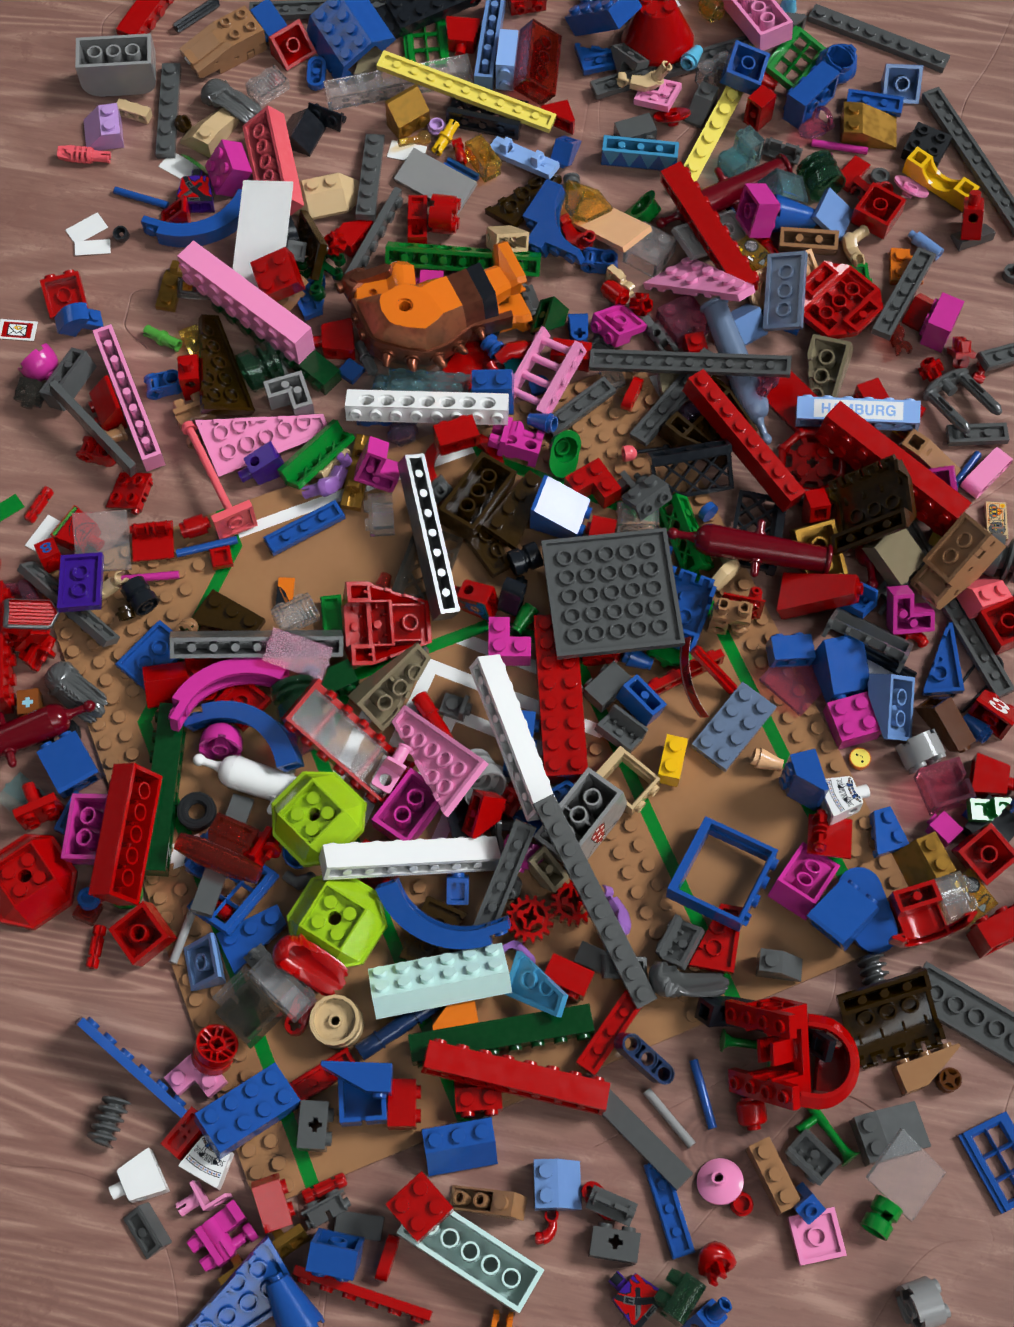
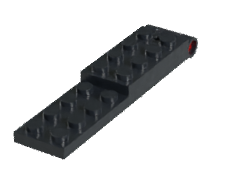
[374,0,481,47]

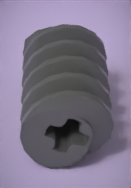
[857,953,889,986]
[87,1096,131,1149]

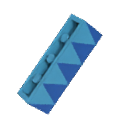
[601,135,679,170]

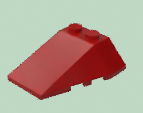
[341,581,432,666]

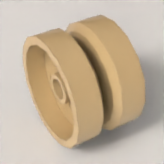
[309,994,364,1050]

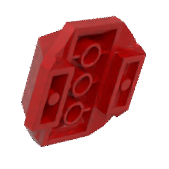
[803,261,883,339]
[0,834,78,931]

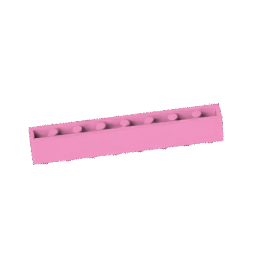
[92,324,165,472]

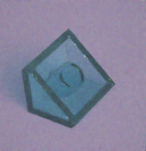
[757,168,808,203]

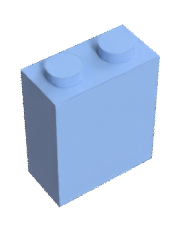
[496,29,519,91]

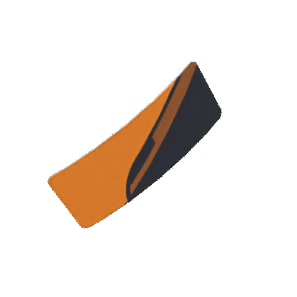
[276,577,295,614]

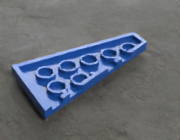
[75,1016,187,1118]
[186,1234,296,1327]

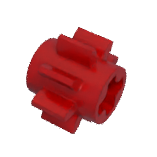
[324,231,347,256]
[629,292,653,316]
[918,357,944,382]

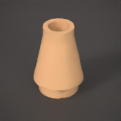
[750,748,784,772]

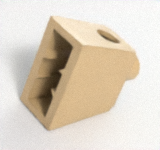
[486,225,529,252]

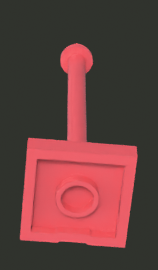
[182,421,258,540]

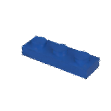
[846,89,904,117]

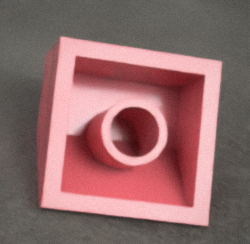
[956,574,1013,620]

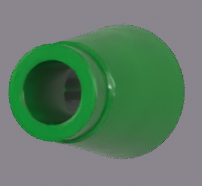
[511,603,539,635]

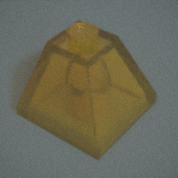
[565,180,613,223]

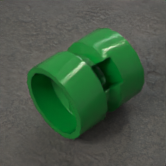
[859,1194,903,1241]

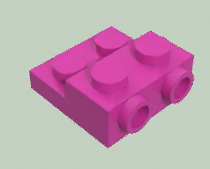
[590,304,647,348]

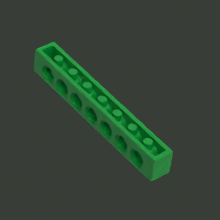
[385,241,542,277]

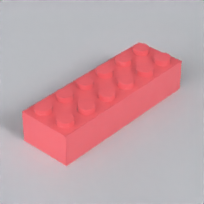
[242,105,304,215]

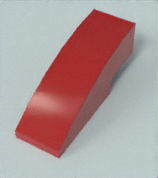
[408,195,428,244]

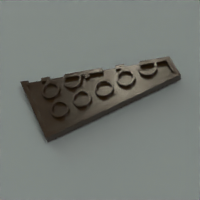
[198,314,255,415]

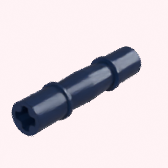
[354,1007,441,1061]

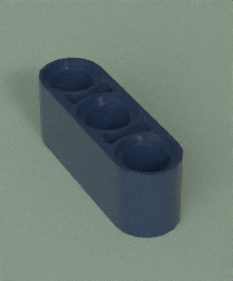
[614,1032,675,1085]

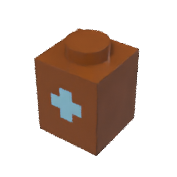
[16,688,43,717]

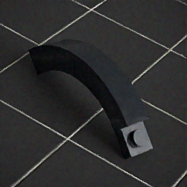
[695,996,837,1062]

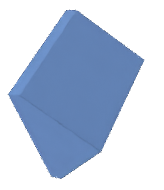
[881,63,924,104]
[731,303,768,346]
[183,933,226,991]

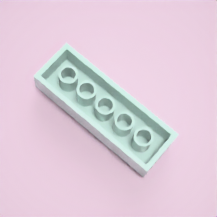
[368,943,512,1019]
[397,1211,544,1314]

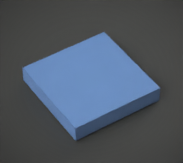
[812,187,854,242]

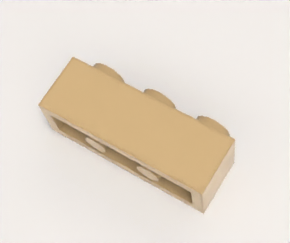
[116,98,153,124]

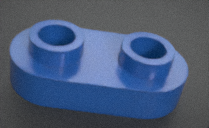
[307,56,327,91]

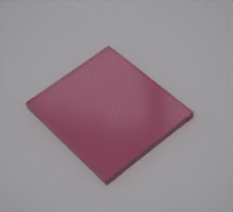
[759,665,822,716]

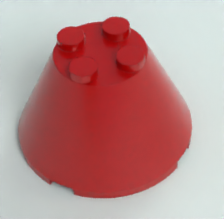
[621,0,694,67]

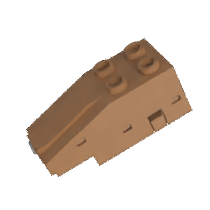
[179,5,267,78]
[910,512,1006,610]

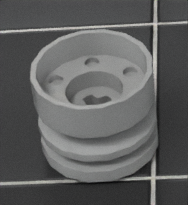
[463,749,506,805]

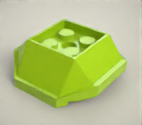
[271,771,367,867]
[287,875,388,968]

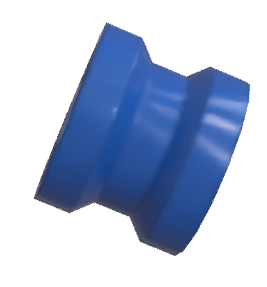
[480,334,505,359]

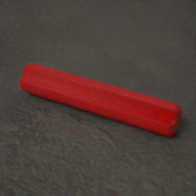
[690,645,737,694]

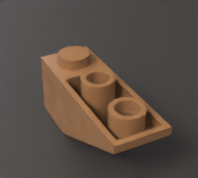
[901,428,961,476]
[892,1042,960,1096]
[450,1185,527,1221]

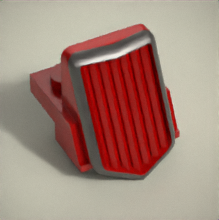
[1,598,59,652]

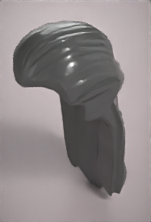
[200,78,262,123]
[44,661,108,723]
[649,961,729,998]

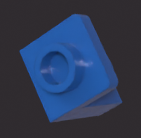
[446,872,469,905]
[794,1182,826,1225]

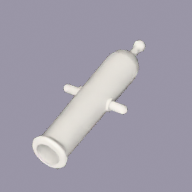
[193,753,320,816]

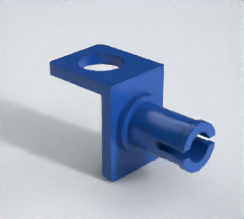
[682,1297,732,1327]

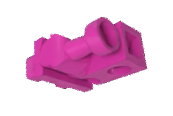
[487,417,545,468]
[186,1199,259,1272]

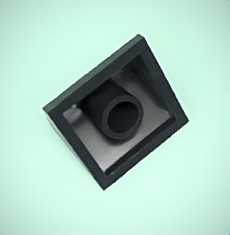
[286,108,326,157]

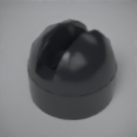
[113,226,130,243]

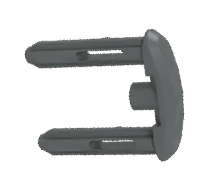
[923,368,1002,434]

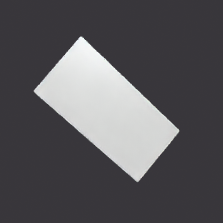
[233,180,294,288]

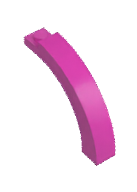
[168,658,289,732]

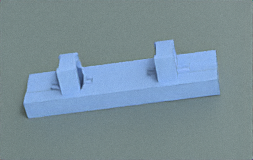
[487,136,560,180]

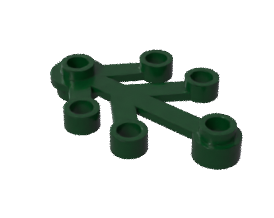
[296,253,346,301]

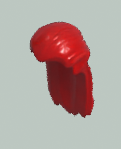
[272,934,348,996]

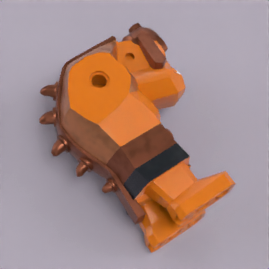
[335,241,533,374]

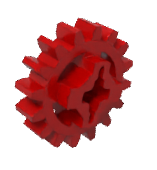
[550,880,590,927]
[506,894,554,944]

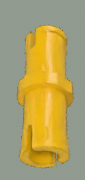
[431,119,460,156]

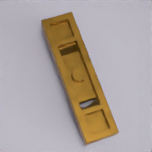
[340,434,377,512]
[218,1223,311,1286]

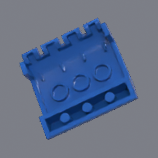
[307,0,396,85]
[672,565,717,653]

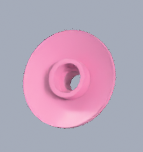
[894,175,929,199]
[697,1158,744,1205]

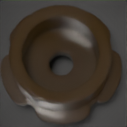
[174,115,192,133]
[115,605,136,622]

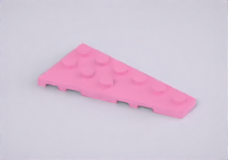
[643,257,756,302]
[195,414,327,477]
[392,705,489,817]

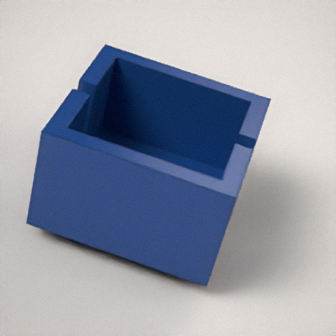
[338,1078,388,1127]

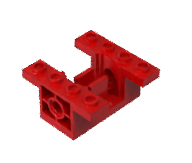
[725,996,811,1111]

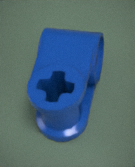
[580,247,618,274]
[568,313,588,342]
[144,369,182,400]

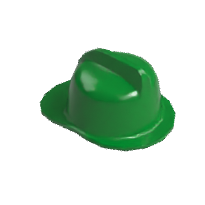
[625,190,661,224]
[549,430,581,478]

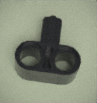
[497,575,528,617]

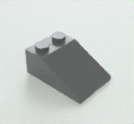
[849,1101,931,1167]

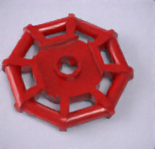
[777,427,847,490]

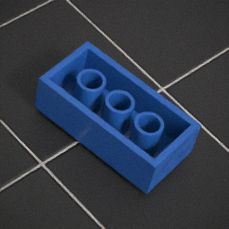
[564,0,642,36]
[194,1063,301,1160]

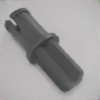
[354,340,378,376]

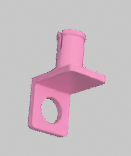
[371,743,411,794]
[176,1180,233,1216]

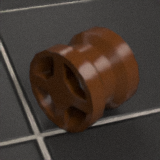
[935,1067,962,1093]

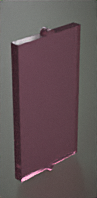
[262,627,334,680]

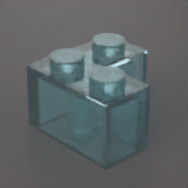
[717,125,765,178]

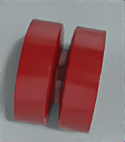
[191,1024,238,1076]

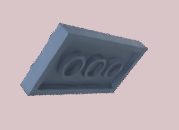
[763,251,808,332]
[691,682,777,772]

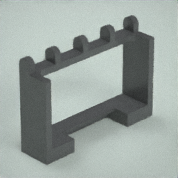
[821,607,914,674]

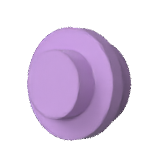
[427,117,446,136]

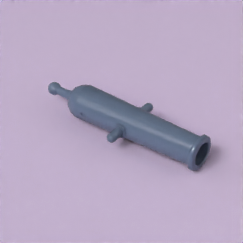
[700,296,772,445]

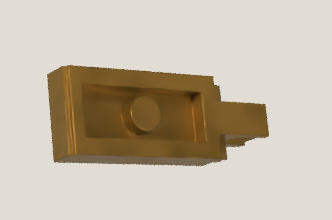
[155,260,183,312]

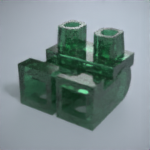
[653,1268,707,1327]

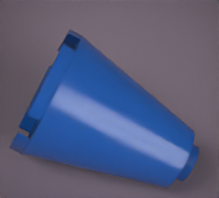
[772,194,818,233]
[266,1271,325,1327]

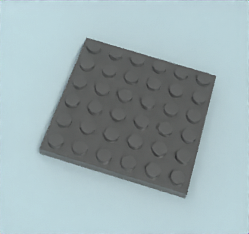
[541,528,685,660]

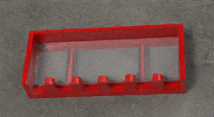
[281,678,416,805]

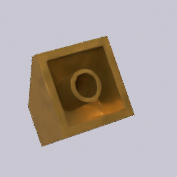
[385,84,430,140]
[892,831,956,886]

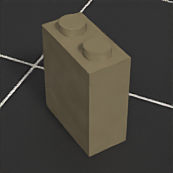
[862,529,925,586]

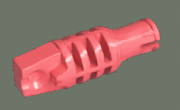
[57,145,111,164]

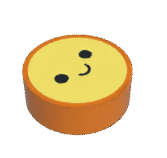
[848,748,871,770]

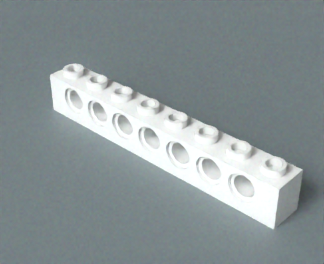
[345,389,509,425]

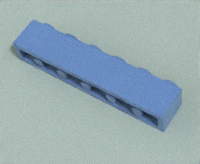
[474,0,506,90]

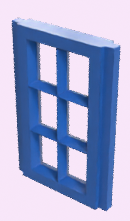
[187,848,280,937]
[957,1111,1014,1214]

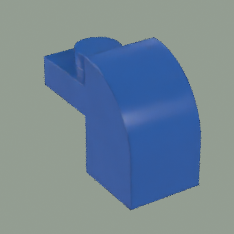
[54,302,104,337]

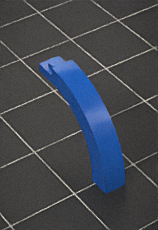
[141,188,242,248]
[184,701,304,772]
[375,877,511,949]

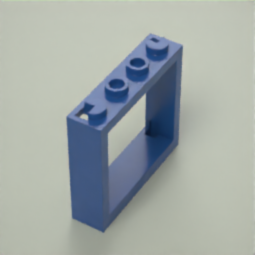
[666,816,779,932]

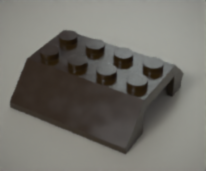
[825,454,917,555]
[836,968,946,1070]

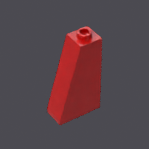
[777,573,864,619]

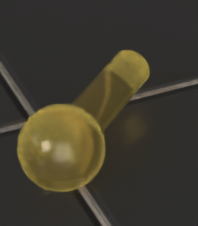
[397,130,432,147]

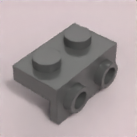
[621,474,672,521]
[594,704,648,753]
[655,914,705,970]
[785,1128,842,1186]

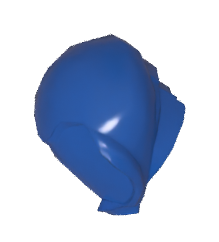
[815,44,857,85]

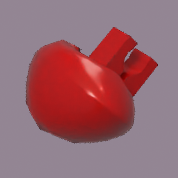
[698,1241,737,1287]

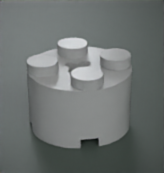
[895,729,946,774]
[896,1276,951,1327]

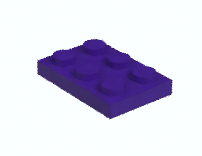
[57,552,104,613]

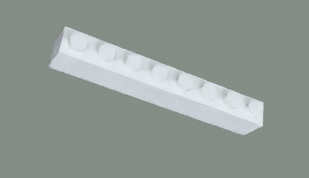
[469,654,557,822]
[319,835,501,880]

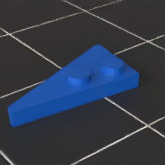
[922,622,965,696]

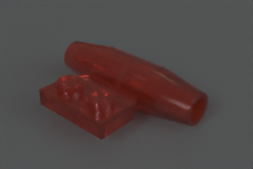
[174,812,263,884]

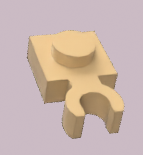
[605,264,635,297]

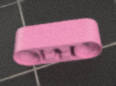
[960,447,1013,499]

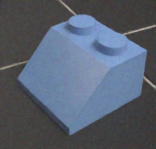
[533,1159,582,1211]

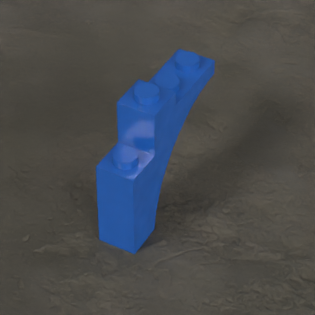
[523,179,585,265]

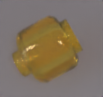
[698,0,725,22]

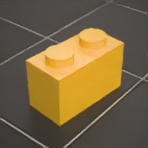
[658,734,688,787]

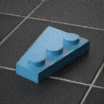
[504,951,569,1018]

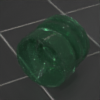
[796,150,846,202]
[235,340,285,393]
[270,674,323,726]

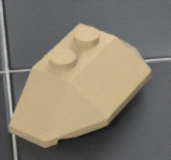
[293,173,359,220]

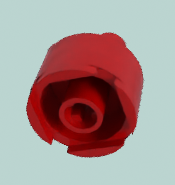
[428,193,461,235]

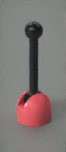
[621,444,670,462]

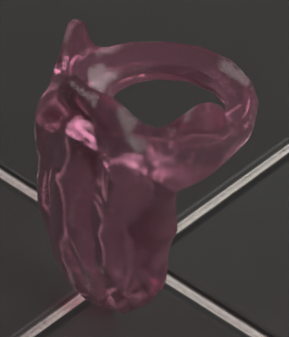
[798,105,836,139]

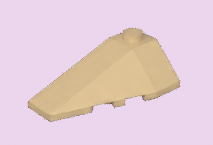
[180,107,240,158]

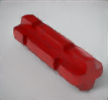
[24,486,54,523]
[85,924,107,969]
[302,1173,347,1203]

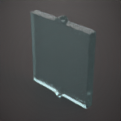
[0,772,47,815]

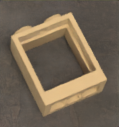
[596,746,660,816]

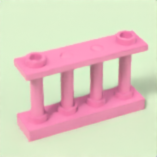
[514,326,587,413]

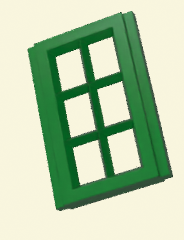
[403,18,450,70]
[765,25,826,91]

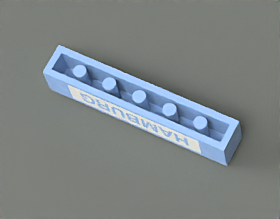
[795,395,921,431]

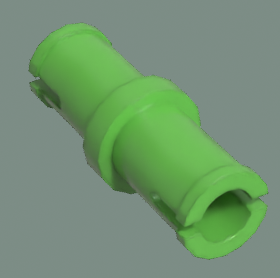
[143,325,182,352]

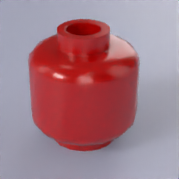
[736,1096,768,1131]

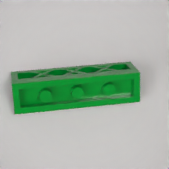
[277,419,356,490]
[659,493,714,573]

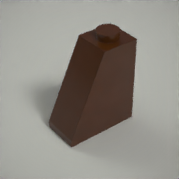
[915,697,976,753]

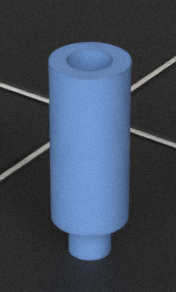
[908,230,944,261]

